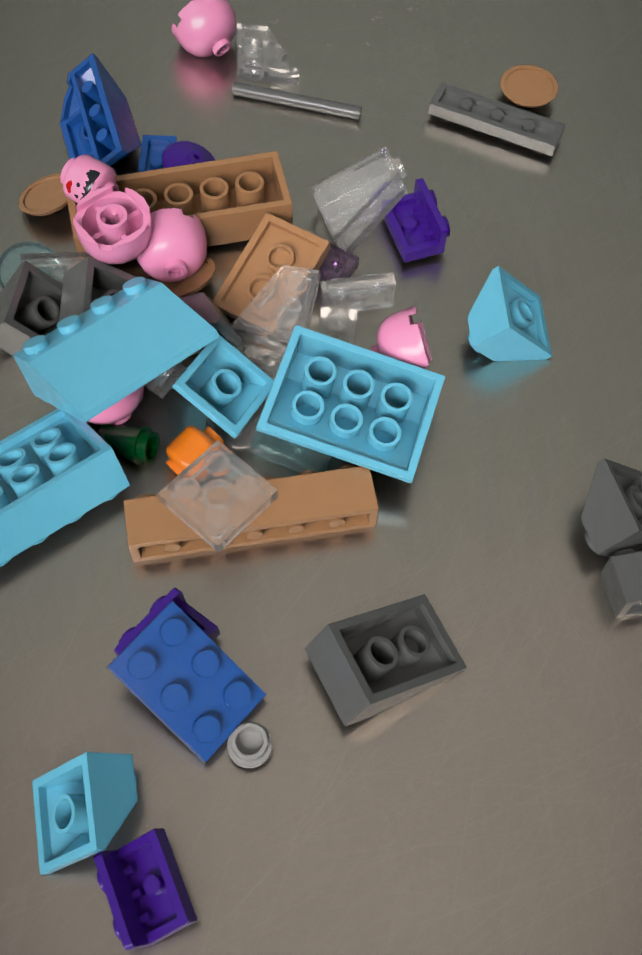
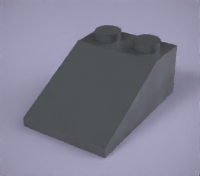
[305,594,467,727]

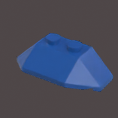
[60,53,142,167]

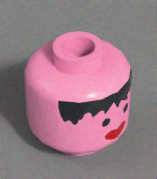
[60,154,119,203]

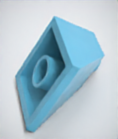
[467,266,552,362]
[172,335,274,439]
[32,752,138,875]

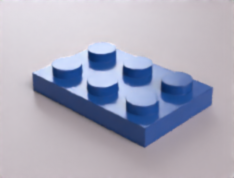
[106,601,266,762]

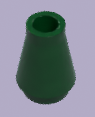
[98,424,160,465]

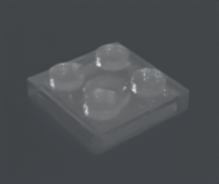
[158,440,278,553]

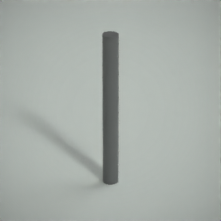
[232,82,362,120]

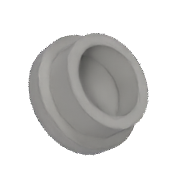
[227,722,272,768]

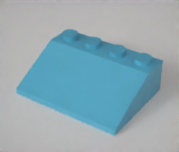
[13,277,219,423]
[256,325,445,484]
[0,408,130,567]

